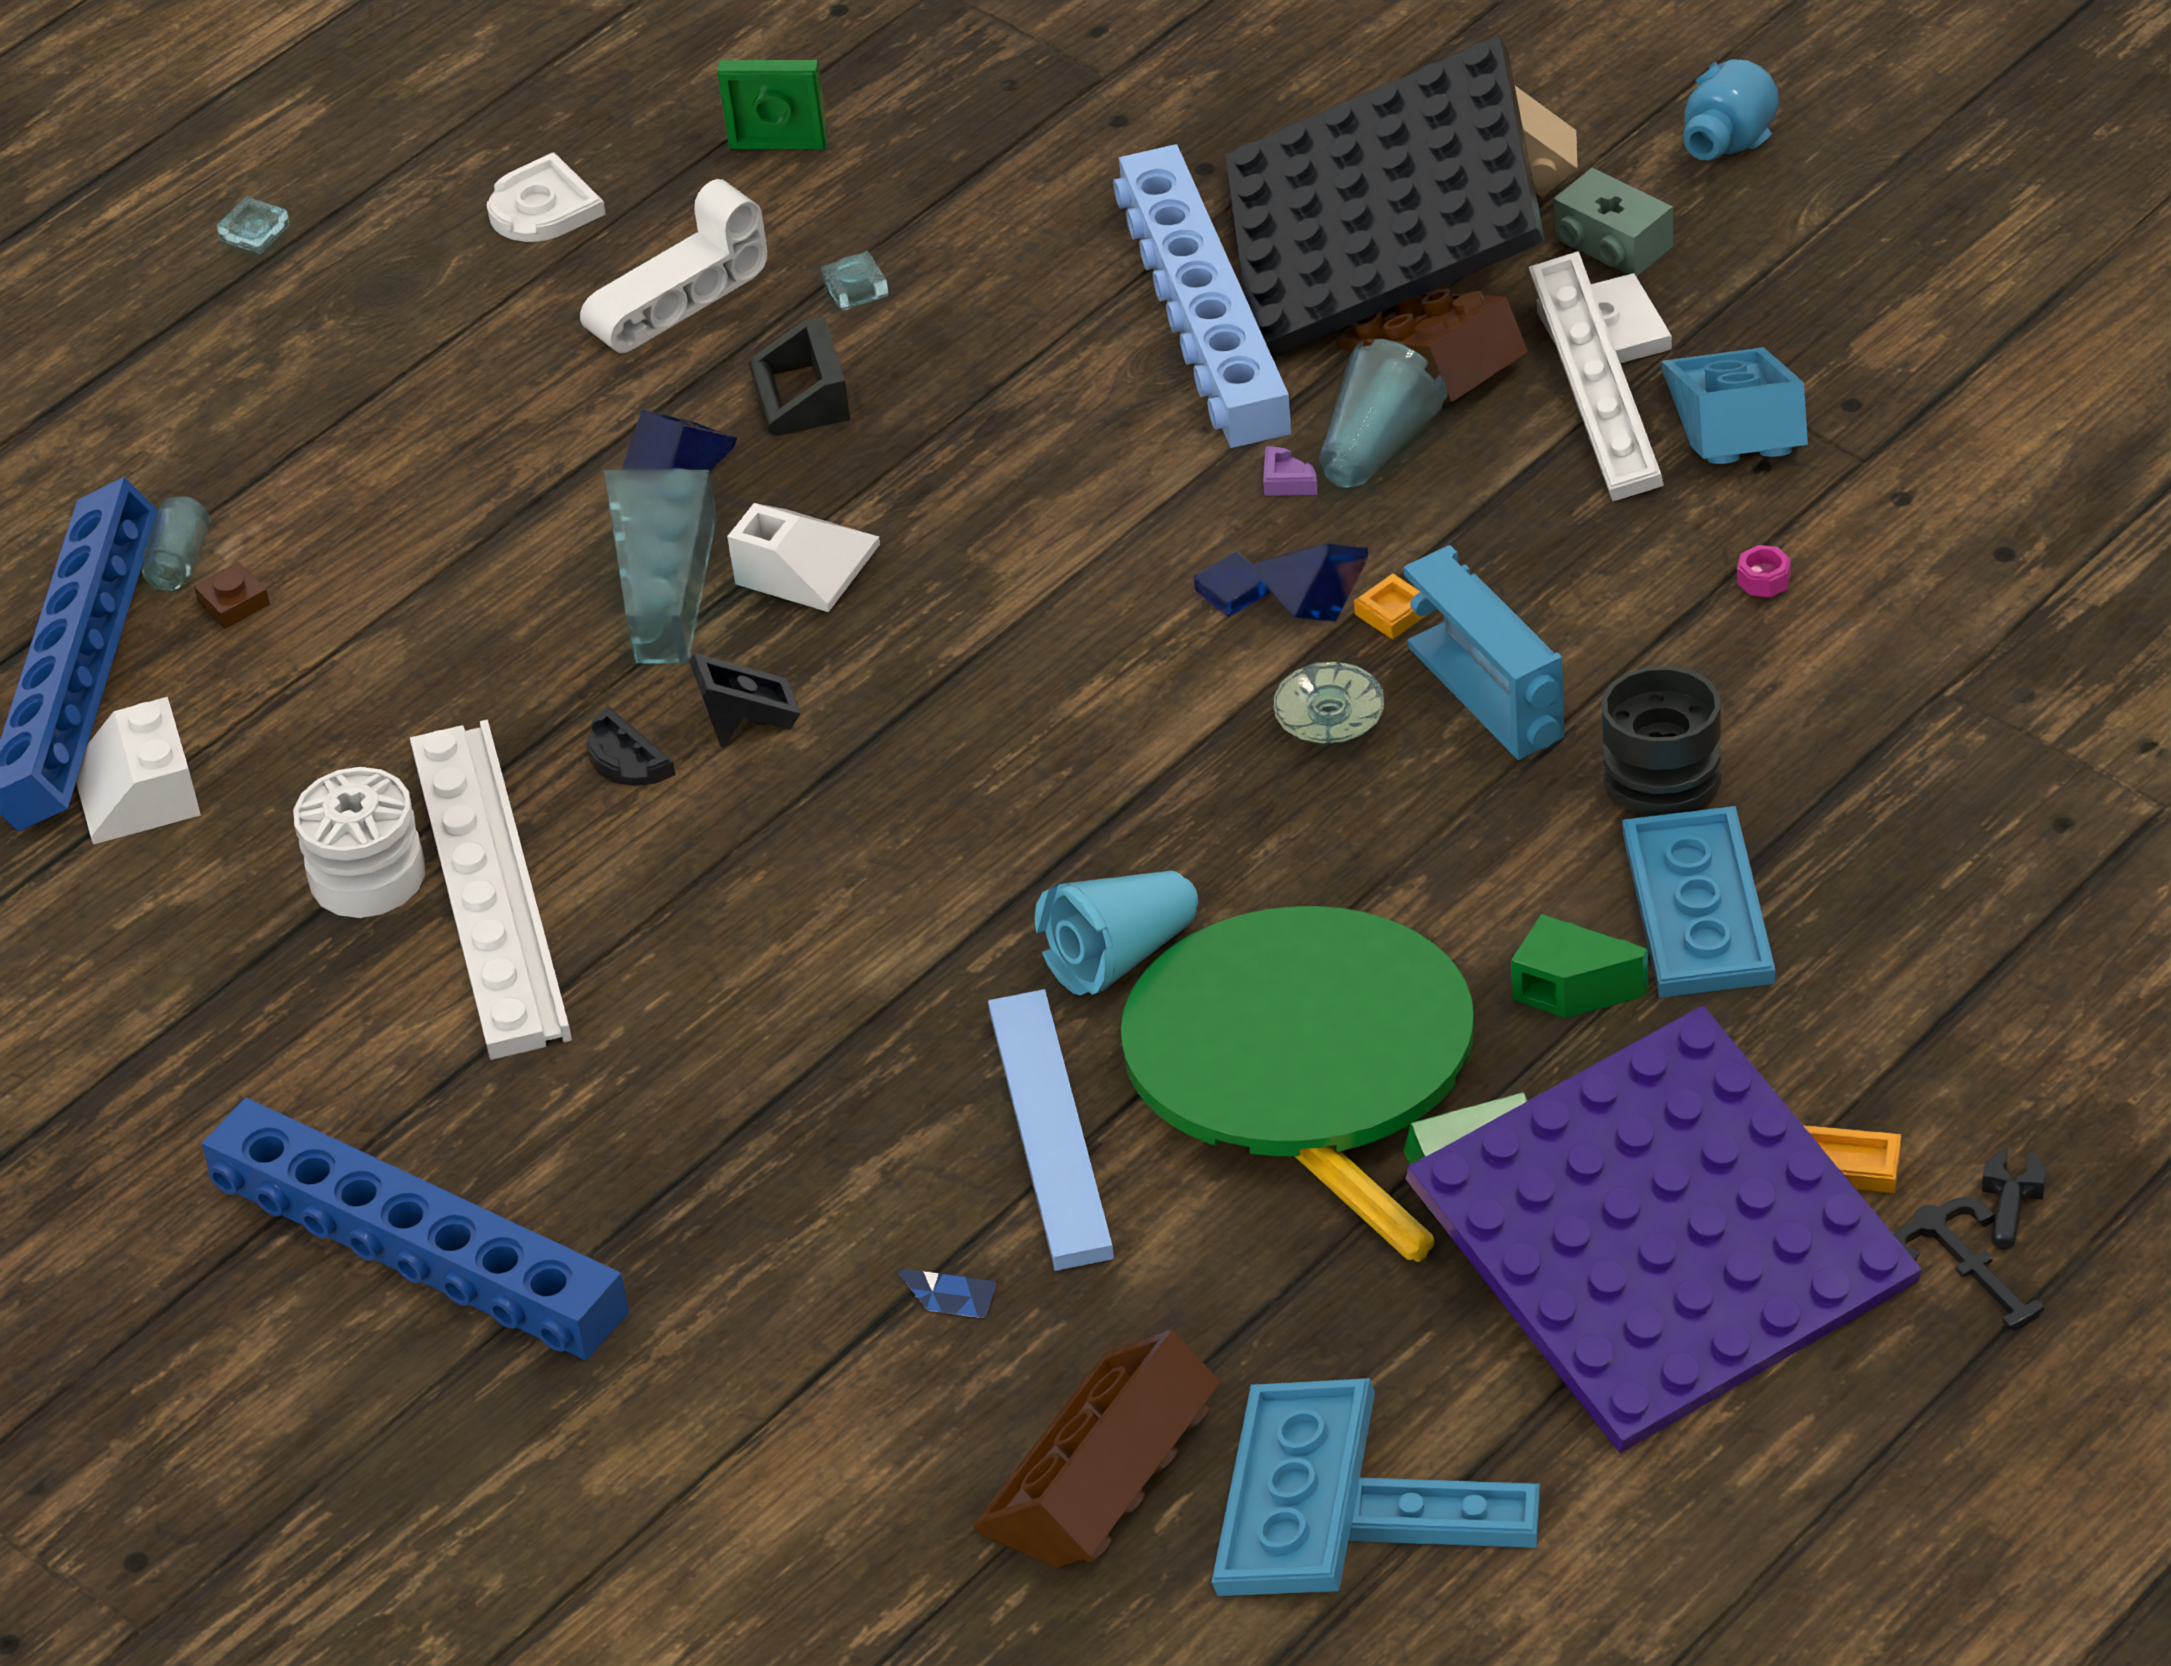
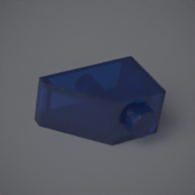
[622,409,737,496]

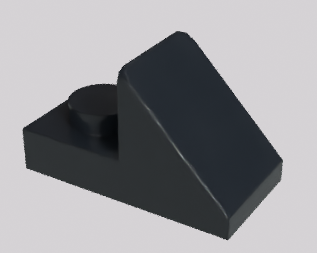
[689,653,801,747]

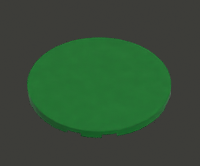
[1121,906,1474,1156]

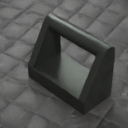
[749,316,851,435]

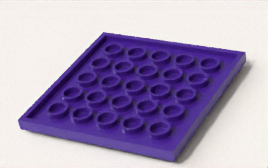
[1406,1006,1922,1453]

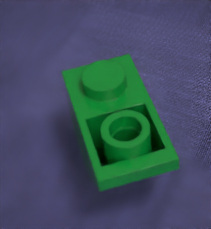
[1511,914,1648,1018]

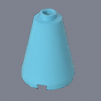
[1035,871,1198,995]

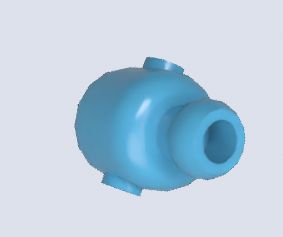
[1683,59,1779,161]

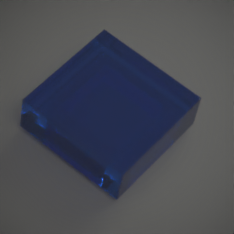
[1194,551,1271,617]

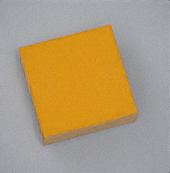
[1354,574,1432,640]

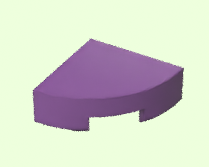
[1263,446,1318,496]

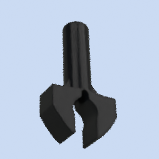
[1982,1148,2046,1249]

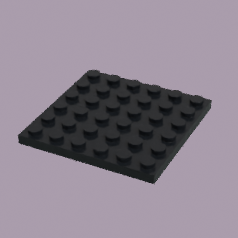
[1225,35,1545,358]

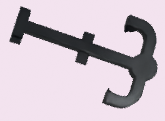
[1894,1197,2045,1331]

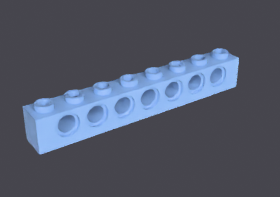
[1113,144,1291,448]

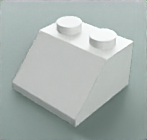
[76,697,201,845]

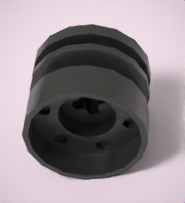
[1602,666,1721,816]

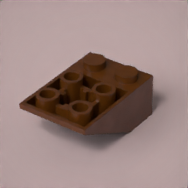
[1337,289,1528,402]

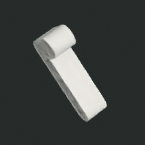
[580,179,768,353]

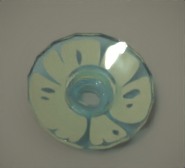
[1274,662,1384,744]

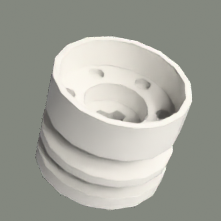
[293,767,426,918]

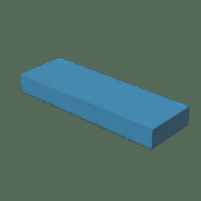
[1349,1478,1540,1548]

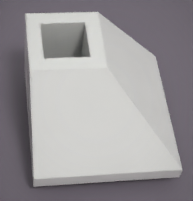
[727,503,880,612]

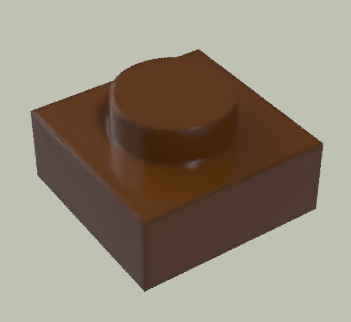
[194,562,270,629]

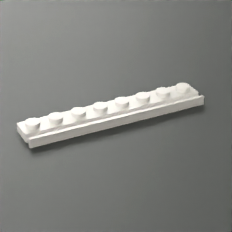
[410,720,572,1060]

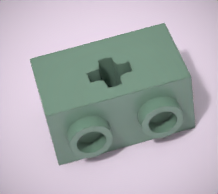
[1553,168,1673,277]

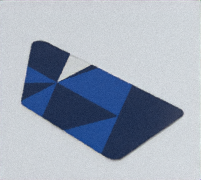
[898,1269,996,1318]

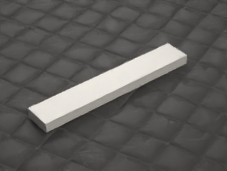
[1529,251,1664,502]

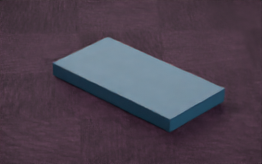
[1623,806,1775,998]
[1212,1378,1375,1596]

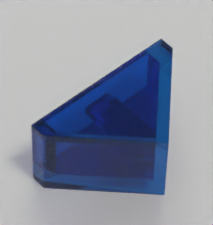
[1255,543,1368,622]

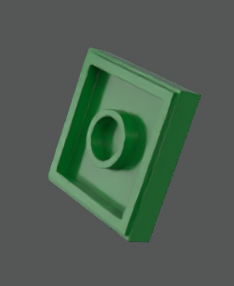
[717,60,829,149]

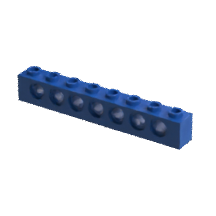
[0,477,158,832]
[201,1097,629,1361]

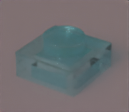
[217,196,290,254]
[821,251,888,311]

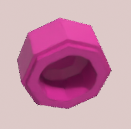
[1737,545,1791,597]

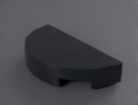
[587,706,675,786]

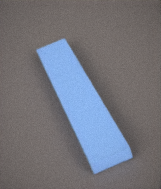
[988,989,1114,1271]

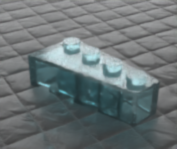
[604,469,717,663]

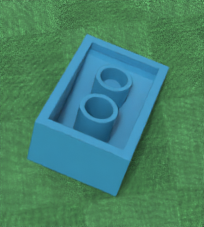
[1661,347,1808,464]

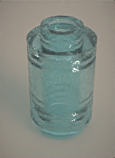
[141,497,211,591]

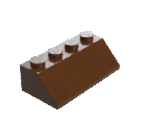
[973,1329,1221,1568]

